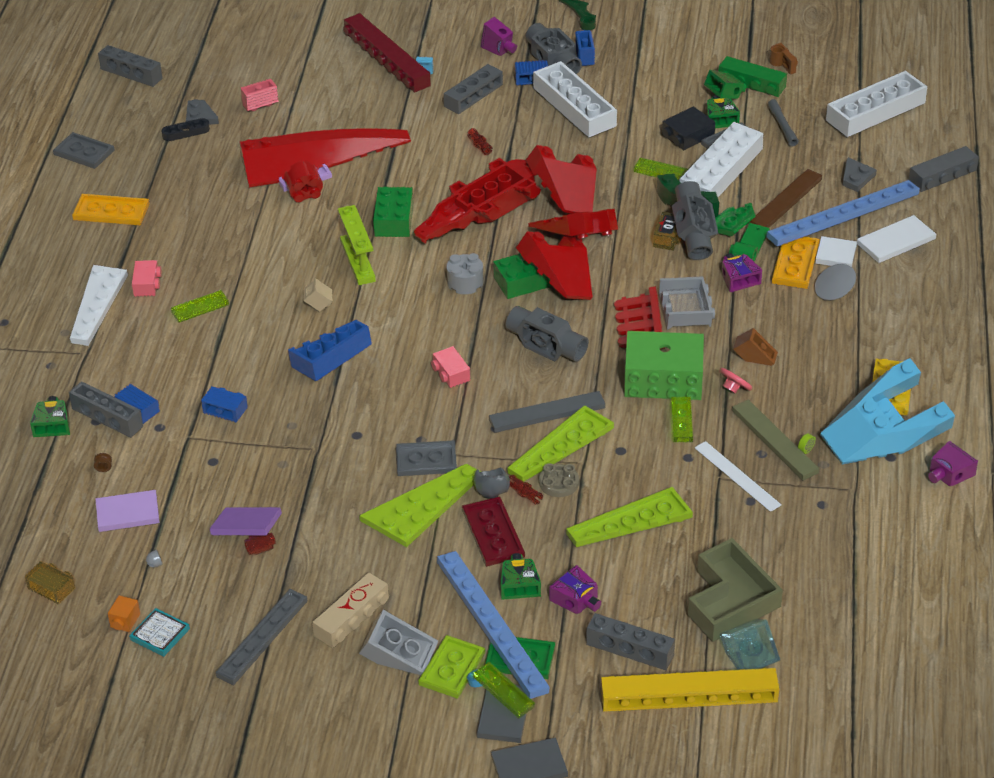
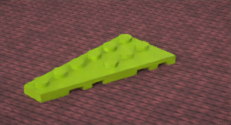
[359,464,481,548]

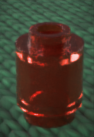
[244,532,276,555]

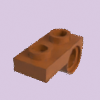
[769,43,798,75]

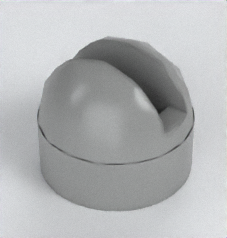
[146,550,163,568]

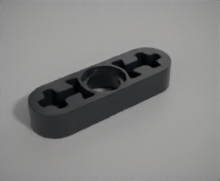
[161,118,210,141]

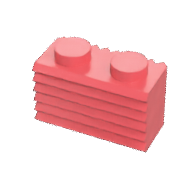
[241,79,279,111]
[132,260,162,297]
[431,346,470,388]

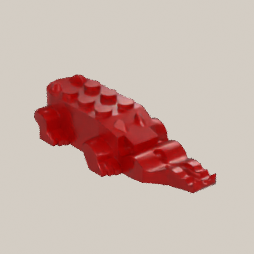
[414,158,541,243]

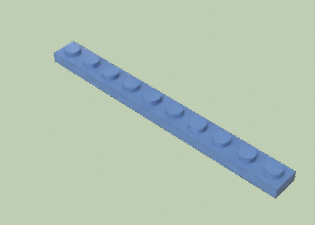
[767,180,920,246]
[437,551,550,699]

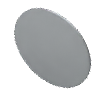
[815,264,856,300]

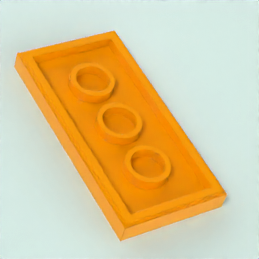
[72,194,150,225]
[772,237,820,289]

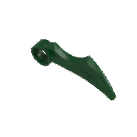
[559,0,596,30]

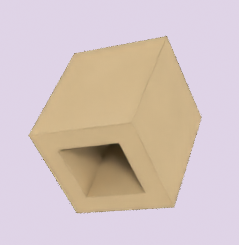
[303,279,333,312]

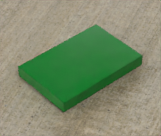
[485,637,556,679]

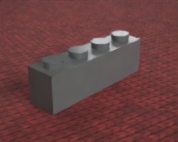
[909,146,979,192]

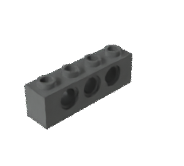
[98,45,163,87]
[444,64,503,114]
[69,381,143,438]
[587,613,675,671]

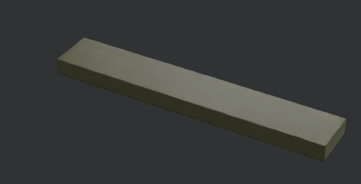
[732,399,819,481]

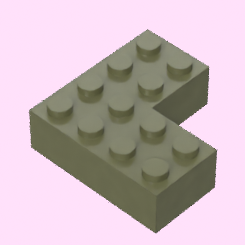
[688,538,783,642]

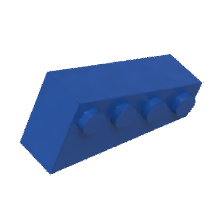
[288,320,372,381]

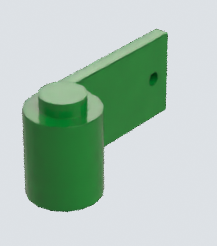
[729,223,770,262]

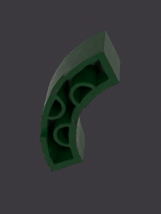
[657,174,720,218]

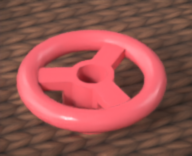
[719,368,752,394]

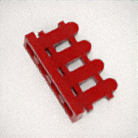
[614,286,665,350]

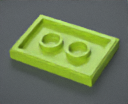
[418,635,485,699]

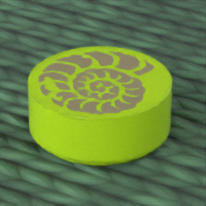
[798,433,816,454]

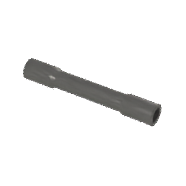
[768,99,799,147]

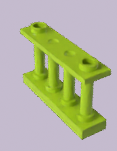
[338,205,376,285]

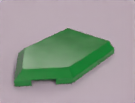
[715,203,756,236]

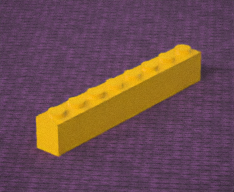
[601,668,779,712]

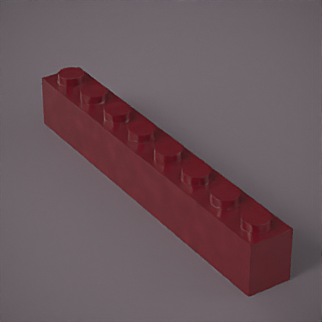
[343,13,431,93]

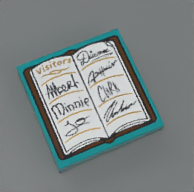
[129,608,190,657]

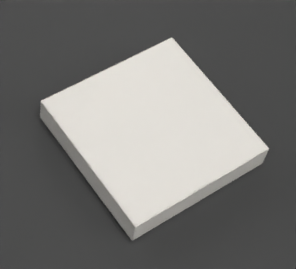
[815,236,857,267]

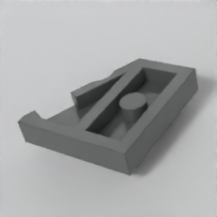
[186,99,219,125]
[843,157,877,192]

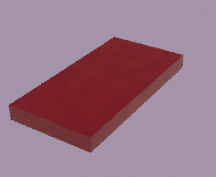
[462,497,525,567]

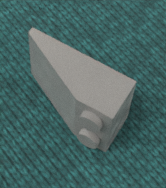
[359,610,438,675]

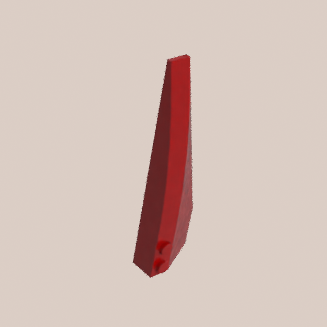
[240,128,411,187]

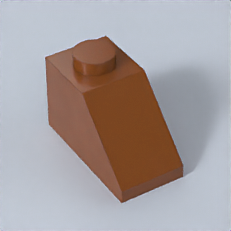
[733,328,778,366]

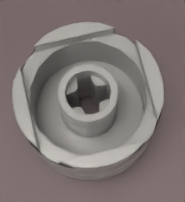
[447,253,483,294]

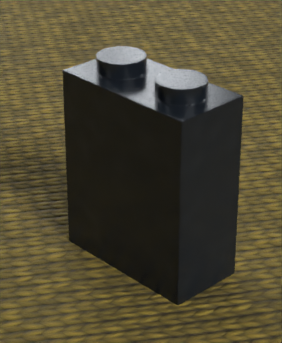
[662,106,715,151]

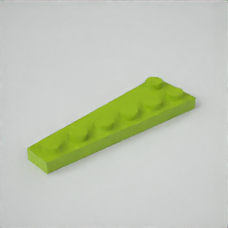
[508,405,614,482]
[566,487,693,547]

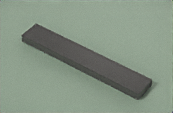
[489,391,605,433]
[216,589,307,685]

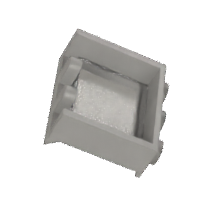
[658,277,715,330]

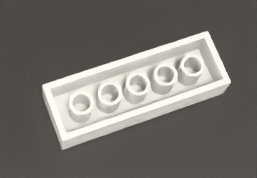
[533,61,617,137]
[826,71,927,137]
[680,122,763,197]

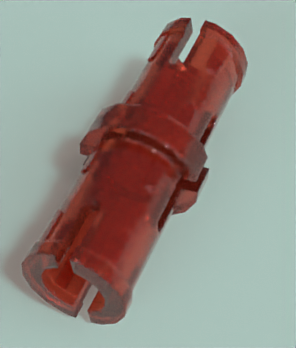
[467,128,493,155]
[509,475,543,505]

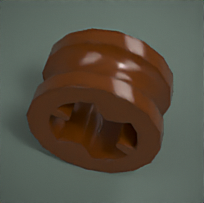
[94,453,112,472]

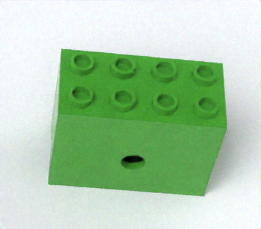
[625,331,704,400]

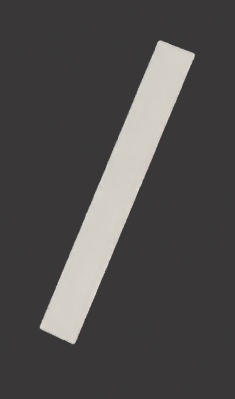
[695,441,781,512]

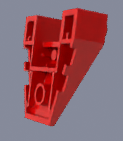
[526,145,597,214]
[528,209,618,239]
[516,231,593,300]

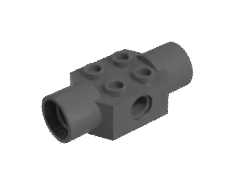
[526,23,582,75]
[672,181,718,260]
[506,306,589,362]

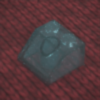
[720,619,780,670]

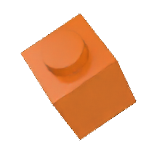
[108,595,140,632]

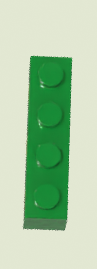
[718,56,787,97]

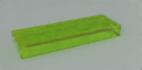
[634,158,689,181]
[171,290,229,323]
[671,397,693,442]
[473,662,535,718]

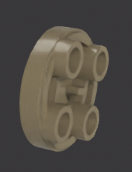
[539,463,579,497]

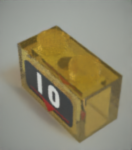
[653,212,681,251]

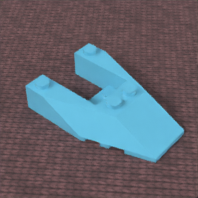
[820,358,955,464]

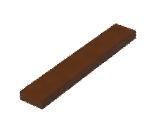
[750,169,822,228]

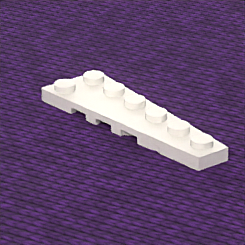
[70,265,128,346]

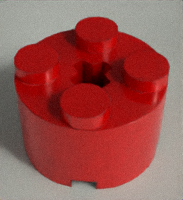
[284,161,323,203]

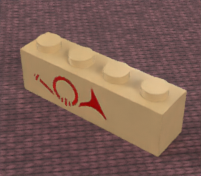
[312,573,389,648]

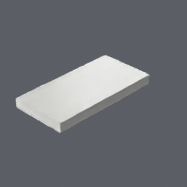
[857,215,936,263]

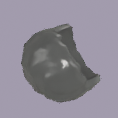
[474,467,510,498]

